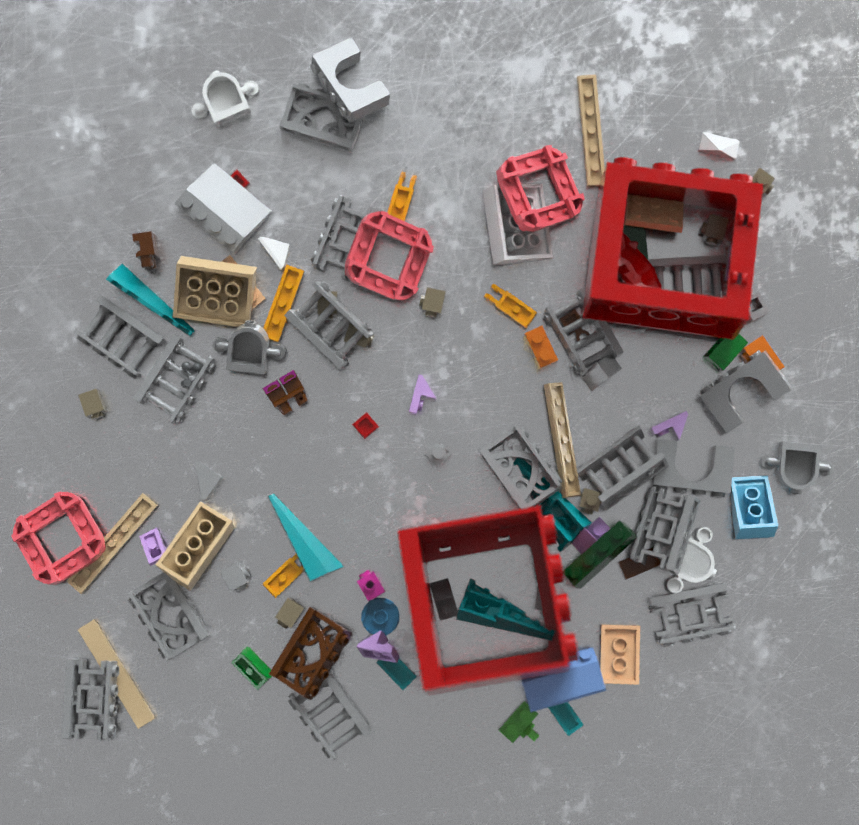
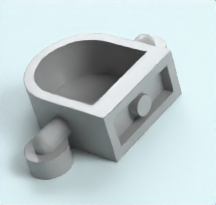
[213,320,286,375]
[760,441,834,494]

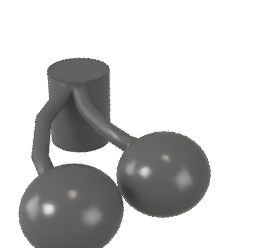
[181,362,202,388]

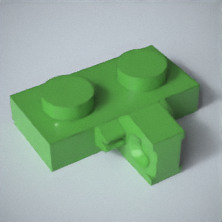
[498,701,539,743]

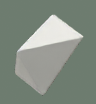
[698,132,740,160]
[258,237,289,272]

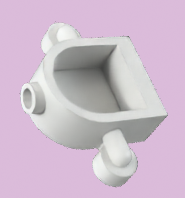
[191,71,259,127]
[666,527,717,593]

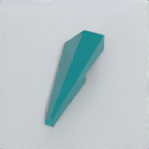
[106,264,195,337]
[513,458,592,552]
[268,494,343,582]
[456,579,555,641]

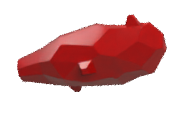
[617,233,662,289]

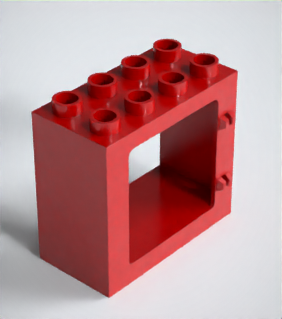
[582,157,763,340]
[397,506,579,696]

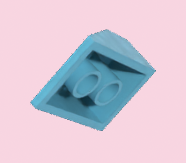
[731,475,778,539]

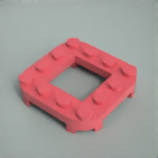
[496,145,585,232]
[345,211,434,300]
[11,492,106,585]

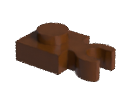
[559,309,590,342]

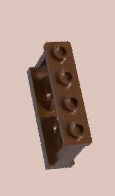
[269,607,352,700]

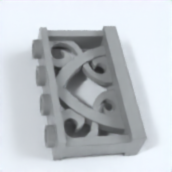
[279,83,363,153]
[479,424,563,509]
[128,572,210,660]

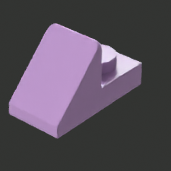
[409,375,436,415]
[650,411,688,441]
[572,517,610,554]
[139,528,167,566]
[357,631,400,663]

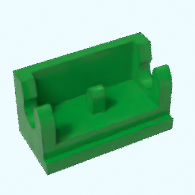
[703,334,748,371]

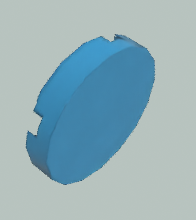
[361,598,400,635]

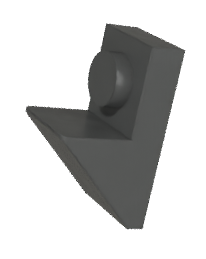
[430,578,458,621]

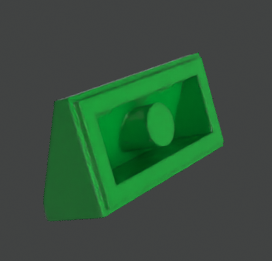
[231,647,272,691]

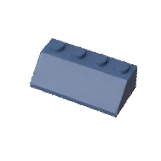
[521,647,606,712]

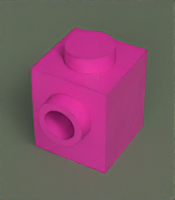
[357,570,385,601]

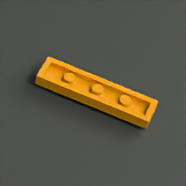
[263,264,305,343]

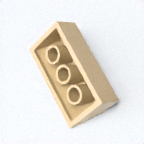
[155,501,235,591]

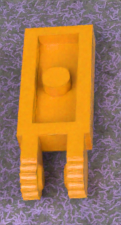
[387,171,417,221]
[484,283,537,329]
[262,554,304,598]

